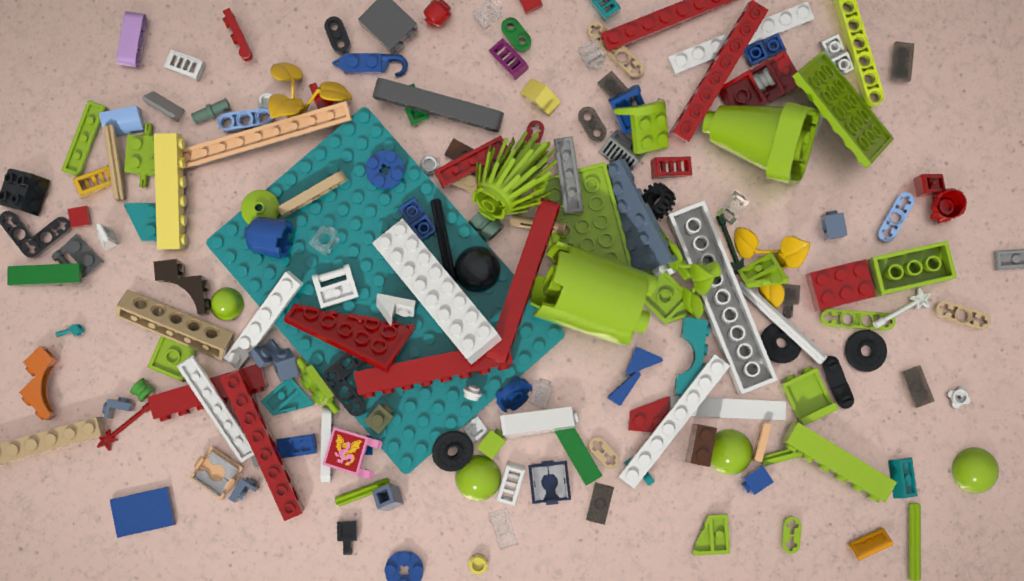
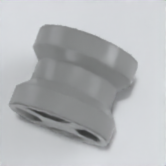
[753,68,776,92]

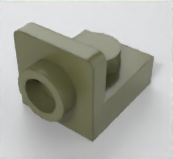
[364,404,395,434]

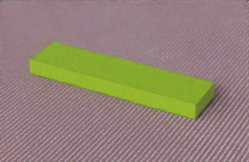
[61,100,107,177]

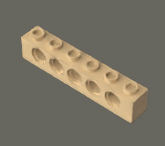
[116,289,234,361]

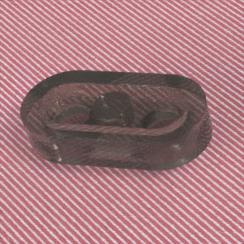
[578,107,607,143]

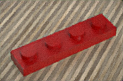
[434,135,508,189]

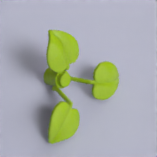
[665,237,721,319]

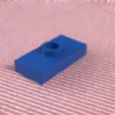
[276,433,318,458]

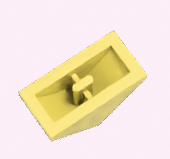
[520,79,561,116]

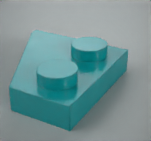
[124,203,157,242]
[261,378,315,416]

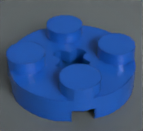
[366,150,405,190]
[495,376,532,412]
[384,551,424,581]

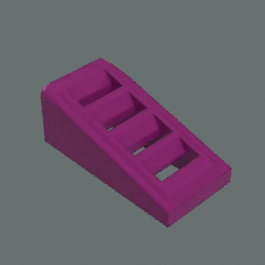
[488,38,529,80]

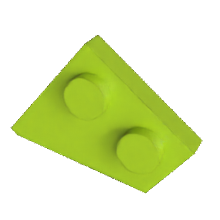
[738,252,790,288]
[692,514,730,556]

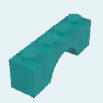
[674,317,710,395]

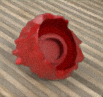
[930,188,967,224]

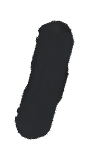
[822,356,854,409]

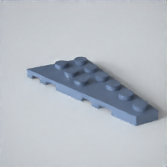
[607,159,678,272]

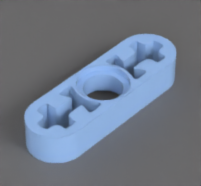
[876,192,914,243]

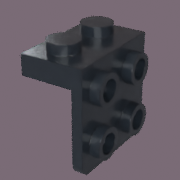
[0,169,50,216]

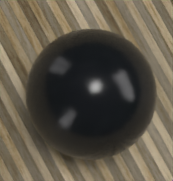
[454,246,501,292]

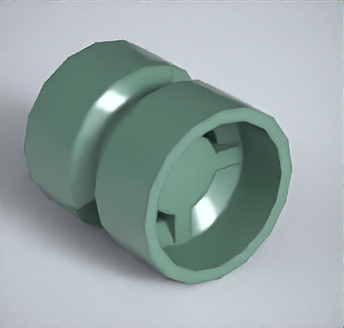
[468,211,504,243]

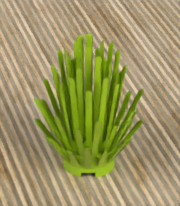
[472,132,557,221]

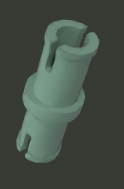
[191,98,231,124]

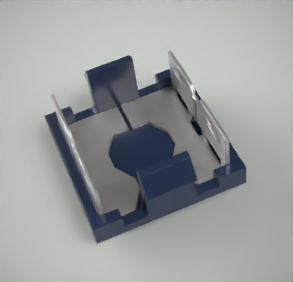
[528,460,571,505]

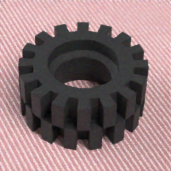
[642,182,676,220]

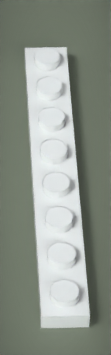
[667,2,815,75]
[618,354,730,489]

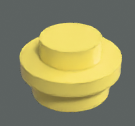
[468,555,488,575]

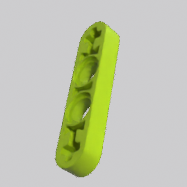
[819,309,896,331]

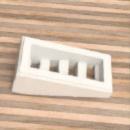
[163,50,206,81]
[96,223,119,251]
[496,461,526,506]

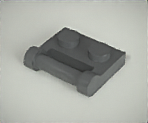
[51,234,104,285]

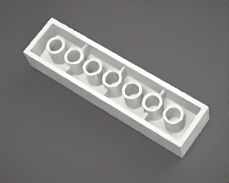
[372,218,502,365]

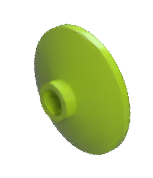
[241,190,280,224]

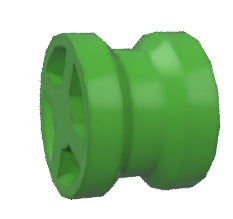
[130,378,155,402]

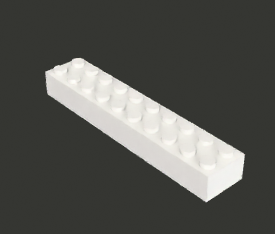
[666,200,778,395]

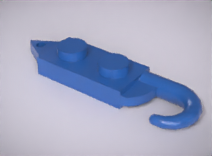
[332,53,408,76]

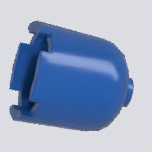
[244,217,293,259]

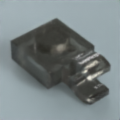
[782,284,800,318]

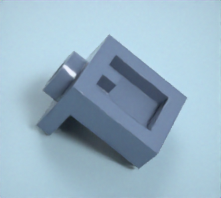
[248,339,280,368]
[228,477,260,503]

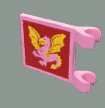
[323,427,383,479]

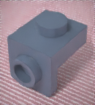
[102,397,135,419]

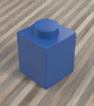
[741,465,773,495]

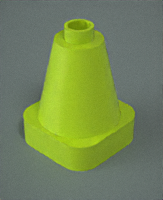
[702,102,820,184]

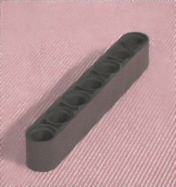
[372,78,504,132]

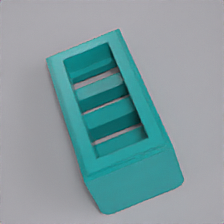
[590,0,621,21]

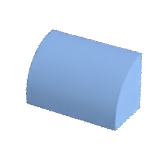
[99,105,145,137]

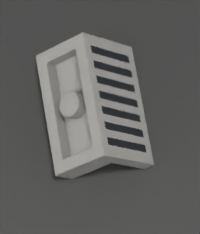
[599,129,646,171]

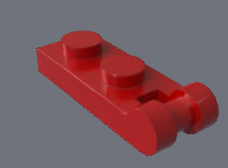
[222,8,253,62]

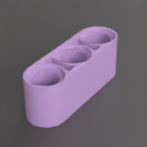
[117,11,147,67]

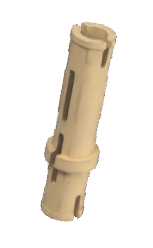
[511,214,568,236]

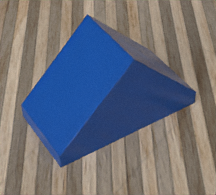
[624,347,663,375]

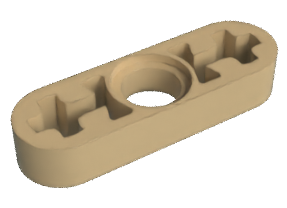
[934,301,991,330]

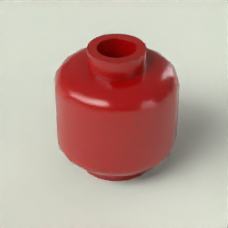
[423,0,451,27]

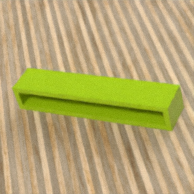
[782,421,897,503]

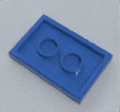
[110,487,176,538]

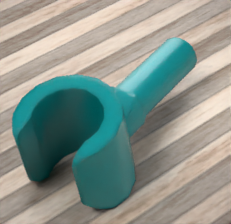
[55,324,84,337]

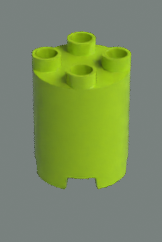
[530,241,657,346]

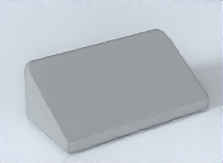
[142,91,185,122]

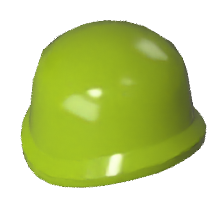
[211,287,244,321]

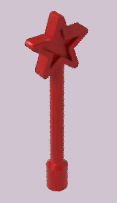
[97,402,151,451]

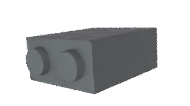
[358,0,418,54]

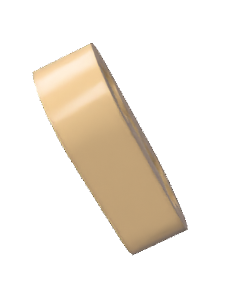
[588,437,619,469]

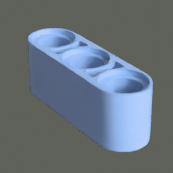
[217,108,275,134]

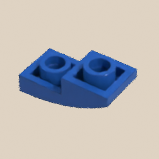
[744,33,787,66]
[398,197,436,241]

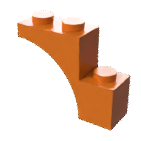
[19,346,59,420]

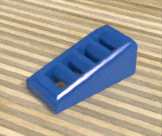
[607,371,641,406]

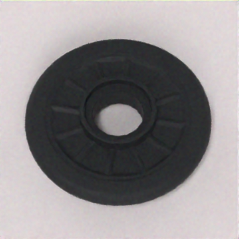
[761,323,802,363]
[845,330,887,372]
[432,431,474,472]

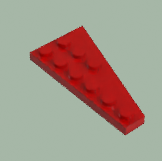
[284,304,416,372]

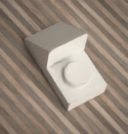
[376,293,416,326]

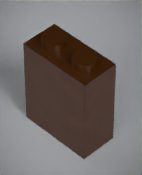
[685,424,717,467]

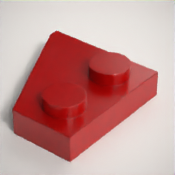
[628,396,670,432]

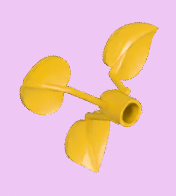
[268,62,352,119]
[734,227,811,310]

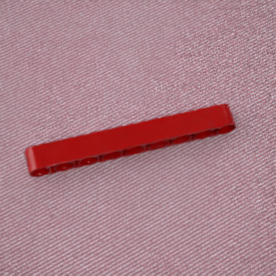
[486,198,561,364]

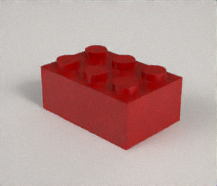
[806,259,876,312]

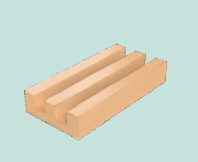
[752,423,772,462]

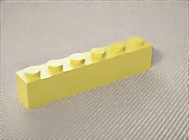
[154,133,188,250]

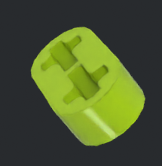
[781,516,801,554]

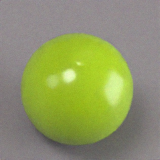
[711,429,753,475]
[952,447,999,494]
[455,455,501,501]

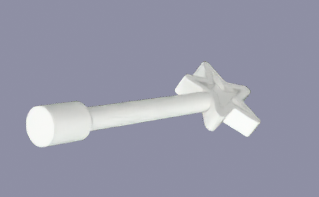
[873,288,931,329]

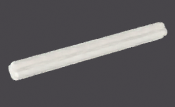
[738,280,827,364]

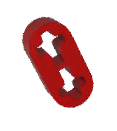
[524,120,544,143]

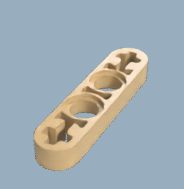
[587,21,645,80]
[277,171,347,217]

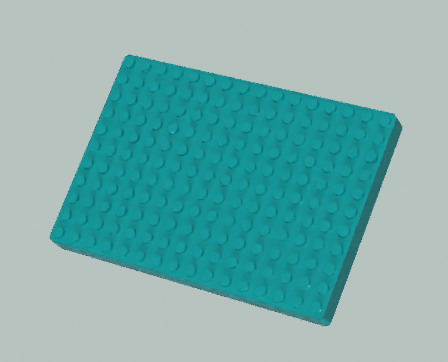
[206,107,565,474]

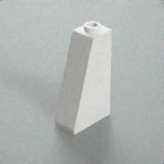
[500,406,579,438]

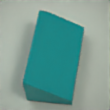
[888,457,918,499]

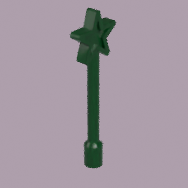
[716,214,745,279]

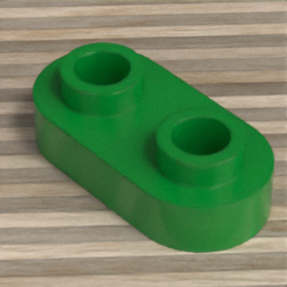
[501,17,531,52]

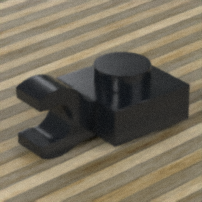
[337,521,357,555]

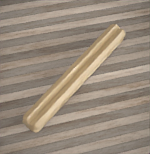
[103,124,125,200]

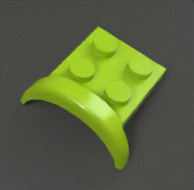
[614,98,669,154]

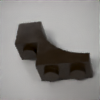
[153,259,211,316]

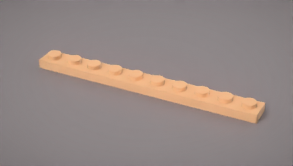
[183,101,352,170]

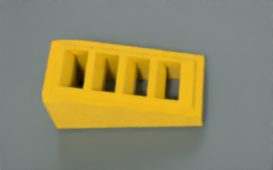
[73,165,112,199]

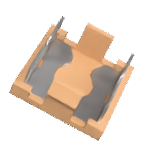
[189,446,244,500]

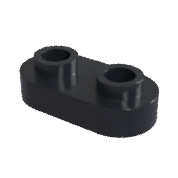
[324,16,351,54]

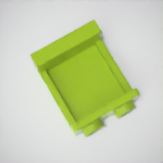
[780,366,839,426]

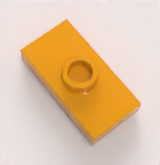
[848,528,893,561]

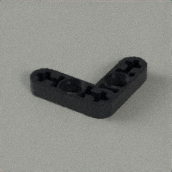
[0,211,72,258]
[323,353,366,416]

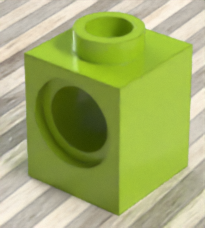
[477,429,506,460]

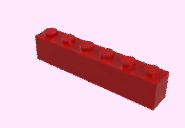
[147,364,269,422]

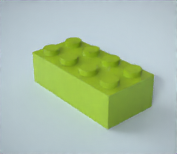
[867,240,957,297]

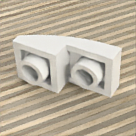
[819,33,855,74]

